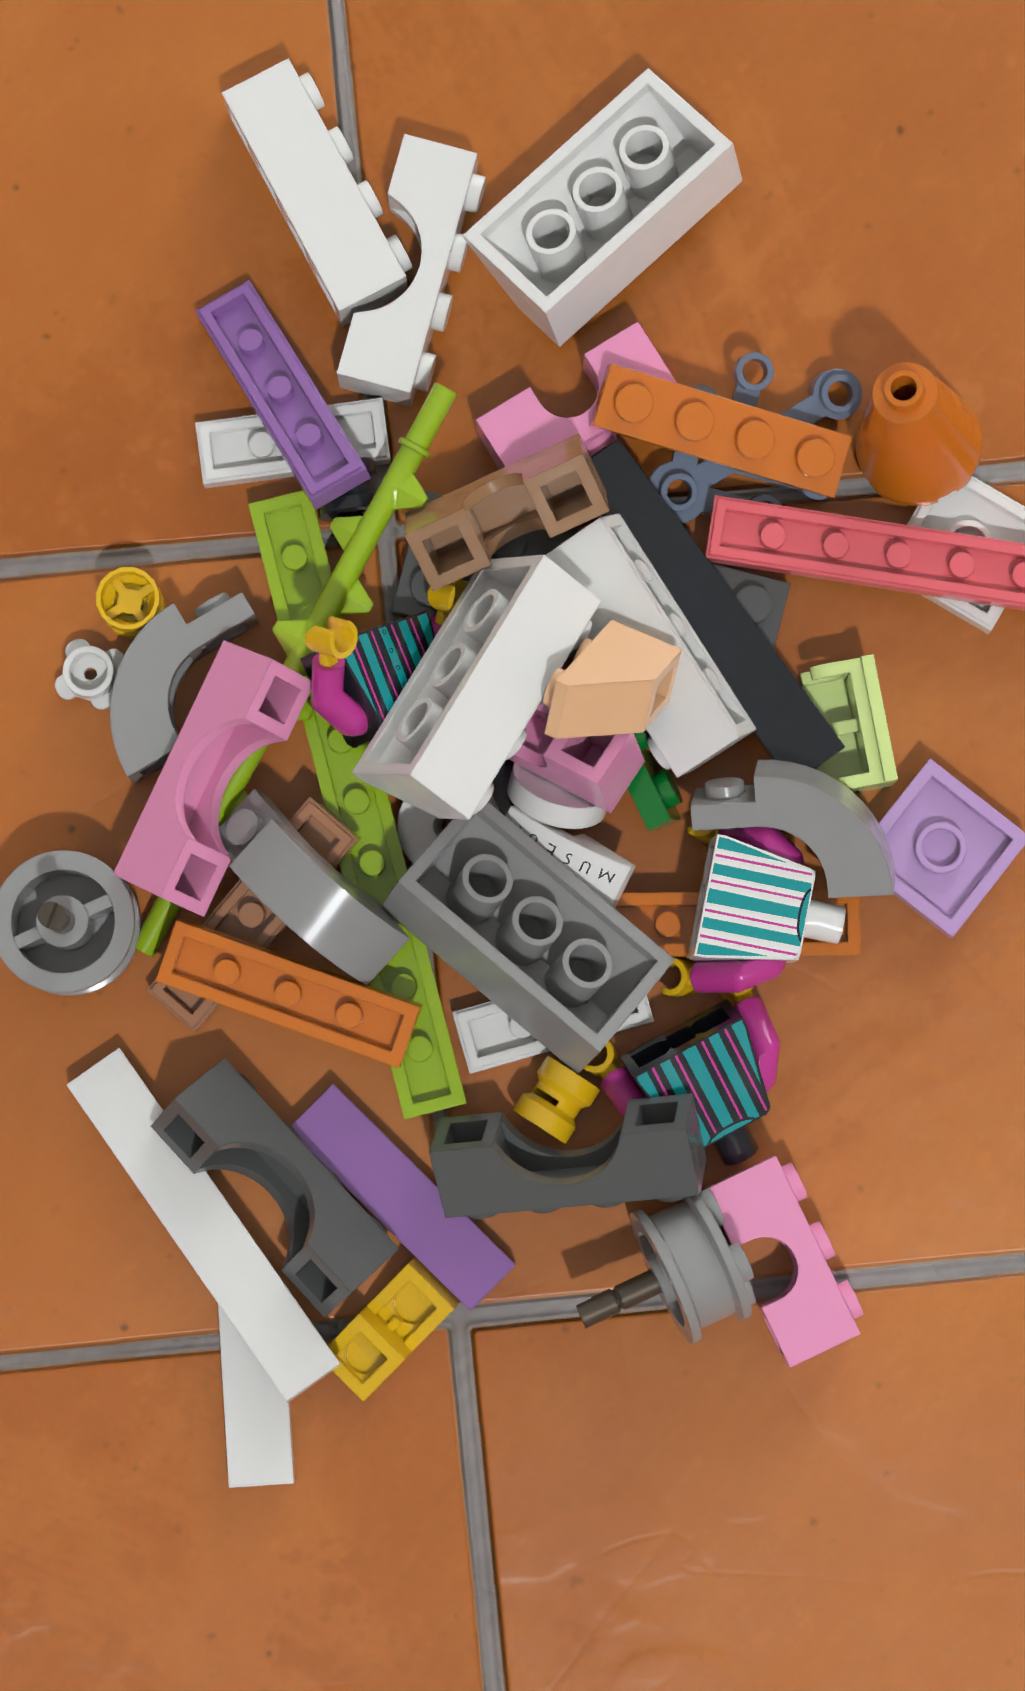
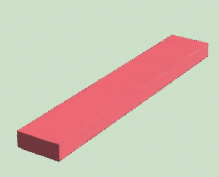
[705,495,1025,611]

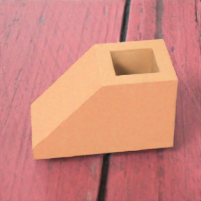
[543,620,682,739]

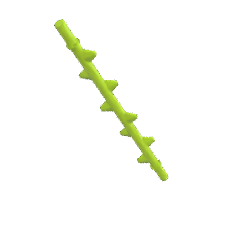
[135,382,458,957]

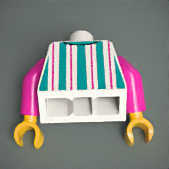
[660,827,846,997]

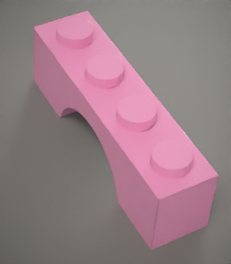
[113,640,312,917]

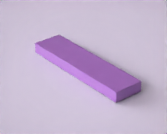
[195,280,370,510]
[291,1084,516,1311]

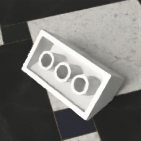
[463,68,743,347]
[352,555,601,820]

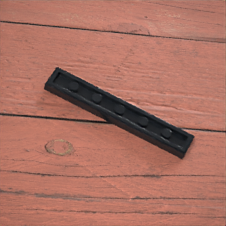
[591,439,845,769]

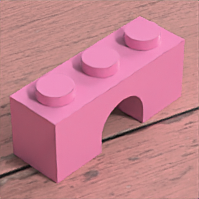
[476,322,677,470]
[509,703,645,814]
[702,1156,864,1368]

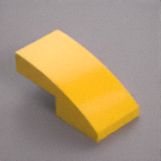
[328,1257,461,1402]

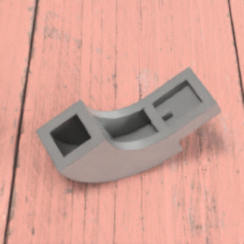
[110,592,259,784]
[690,760,895,898]
[219,789,410,985]

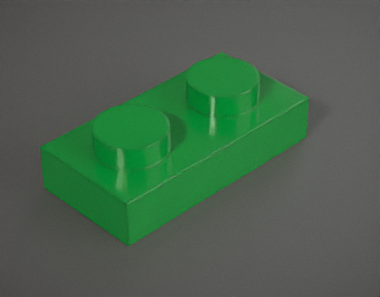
[628,730,683,831]

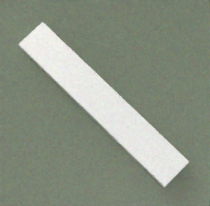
[67,1048,341,1403]

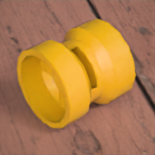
[96,567,165,639]
[513,1056,600,1144]

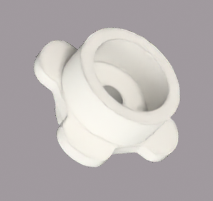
[55,639,124,710]

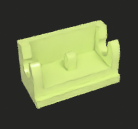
[799,654,898,793]

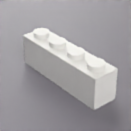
[222,58,413,327]
[546,514,756,778]

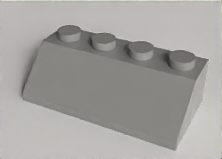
[381,802,675,1074]

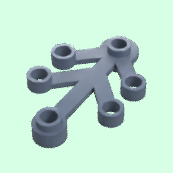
[648,352,862,524]

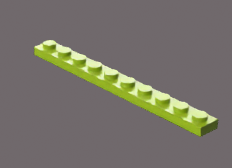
[248,490,467,1120]

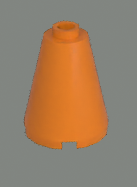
[856,362,983,506]

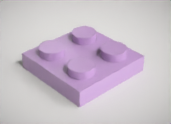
[879,759,1025,939]

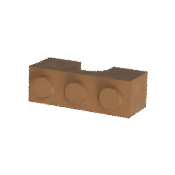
[404,433,609,592]

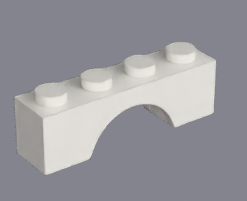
[337,134,486,407]

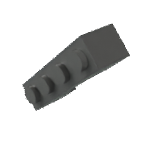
[150,1058,399,1318]
[429,1093,707,1219]

